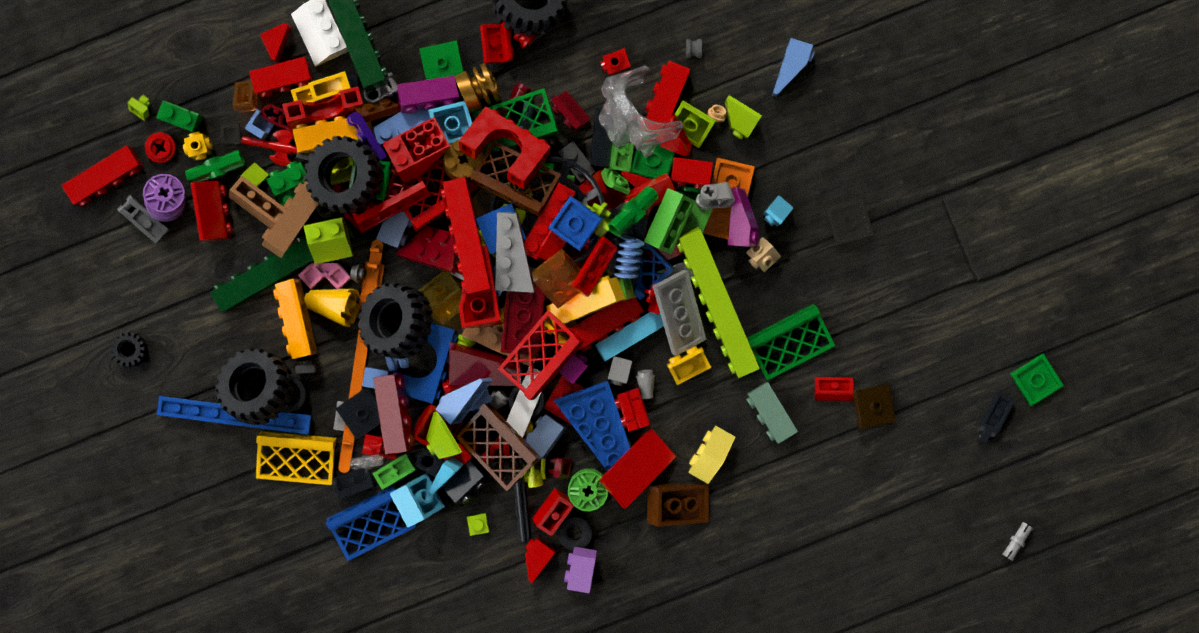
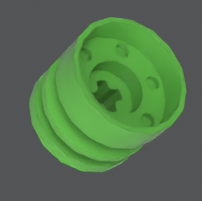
[568,468,608,511]

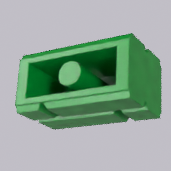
[156,100,204,133]

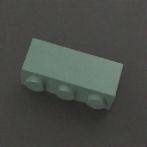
[746,382,798,444]

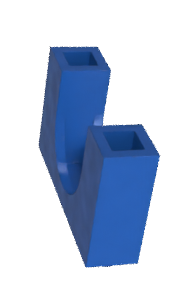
[393,323,458,404]

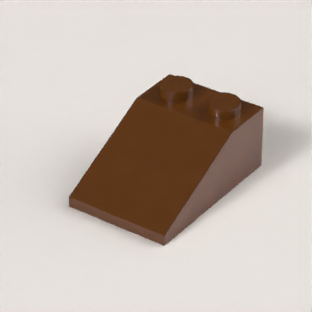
[647,484,709,527]

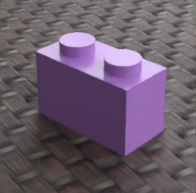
[564,547,597,593]

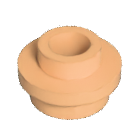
[707,105,727,122]

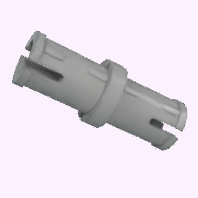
[1002,522,1033,561]

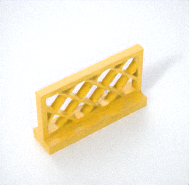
[256,431,337,485]

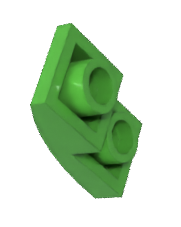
[601,168,630,195]

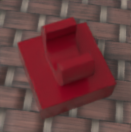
[549,458,572,478]

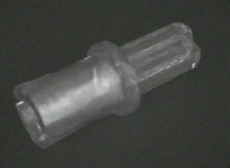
[350,454,384,470]

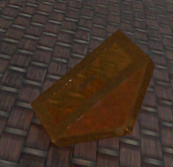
[232,81,258,112]

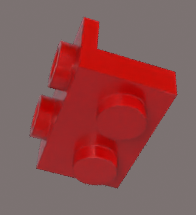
[480,22,514,64]

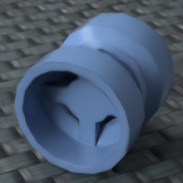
[385,356,410,373]

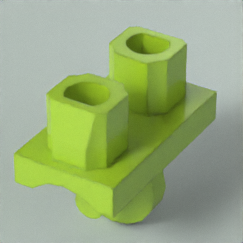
[585,202,612,237]

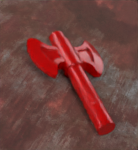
[241,130,297,167]

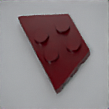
[396,226,458,274]

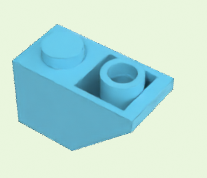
[763,196,793,226]

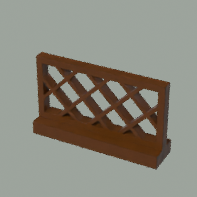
[470,140,561,217]
[455,403,542,491]

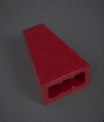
[448,342,523,386]

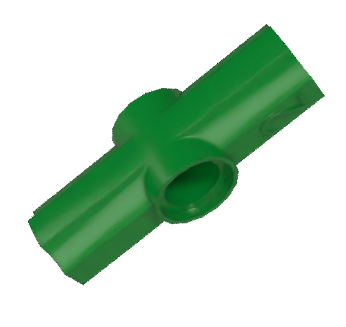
[185,150,246,186]
[608,186,659,237]

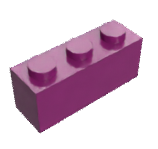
[397,76,459,114]

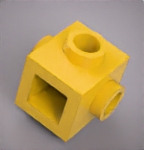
[183,132,213,161]

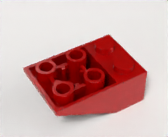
[382,117,450,184]

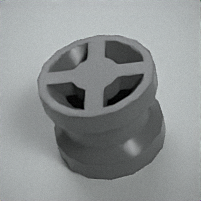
[686,39,702,58]

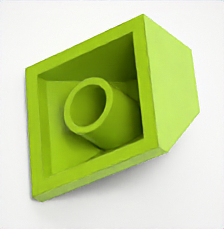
[725,95,762,140]
[426,411,462,459]

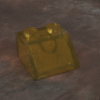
[419,271,462,326]

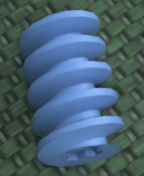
[614,235,644,279]

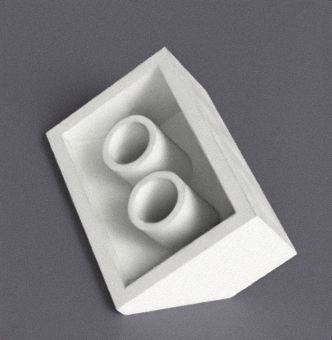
[291,0,349,67]

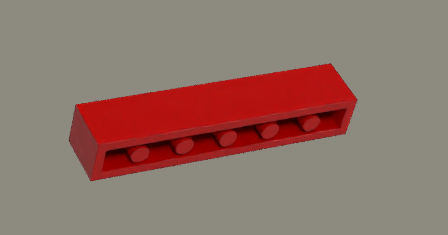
[441,177,493,298]

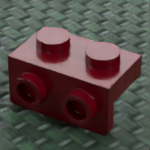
[551,91,590,132]

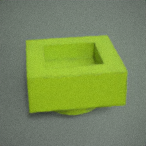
[467,513,490,536]

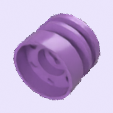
[143,174,186,222]

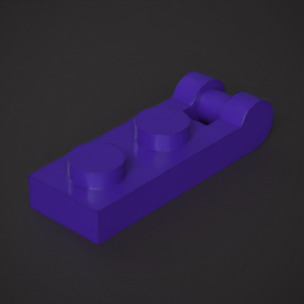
[346,112,387,161]

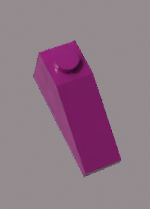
[728,187,760,248]

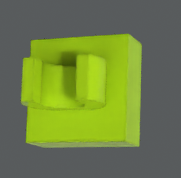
[128,95,150,121]

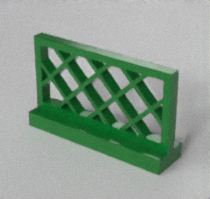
[472,88,560,157]
[747,304,835,381]

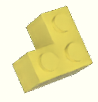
[688,426,735,484]

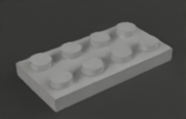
[653,270,707,356]

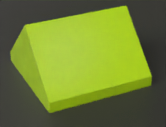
[675,101,716,148]

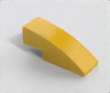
[291,71,350,102]

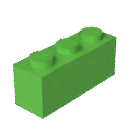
[644,188,695,254]

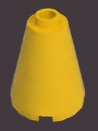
[304,289,360,327]

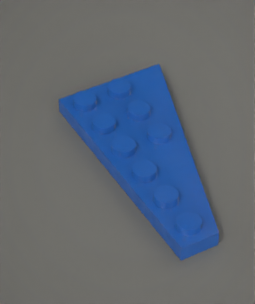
[553,381,630,471]

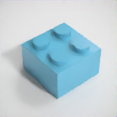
[429,101,472,145]
[390,473,445,527]

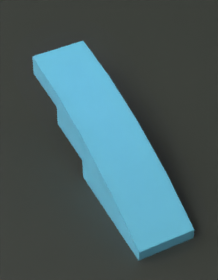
[595,312,664,361]

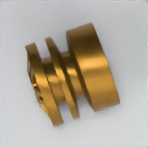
[454,63,500,113]

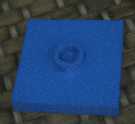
[548,196,603,251]
[476,203,526,255]

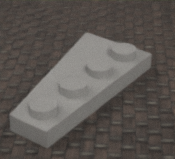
[495,212,535,293]

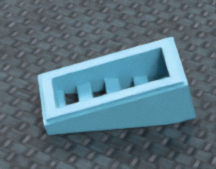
[429,456,463,494]

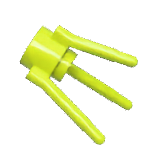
[523,458,546,488]

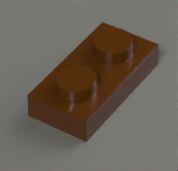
[355,98,399,123]

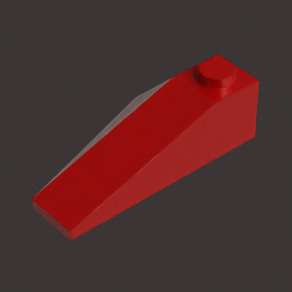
[459,245,503,328]

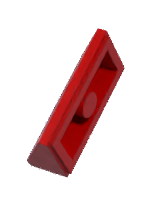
[815,377,854,401]

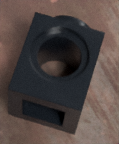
[414,447,445,477]

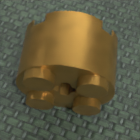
[443,140,483,181]

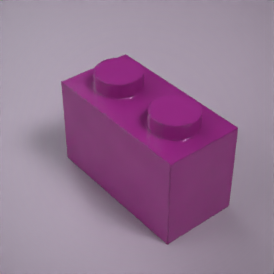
[559,352,589,384]

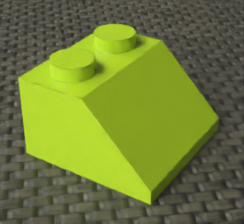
[304,217,353,265]

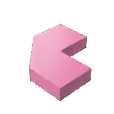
[298,262,351,289]

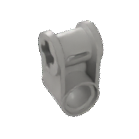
[364,72,397,104]
[695,182,735,210]

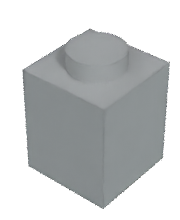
[608,356,632,386]

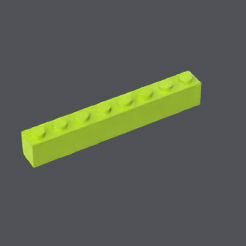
[676,227,760,378]

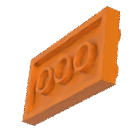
[703,158,755,240]

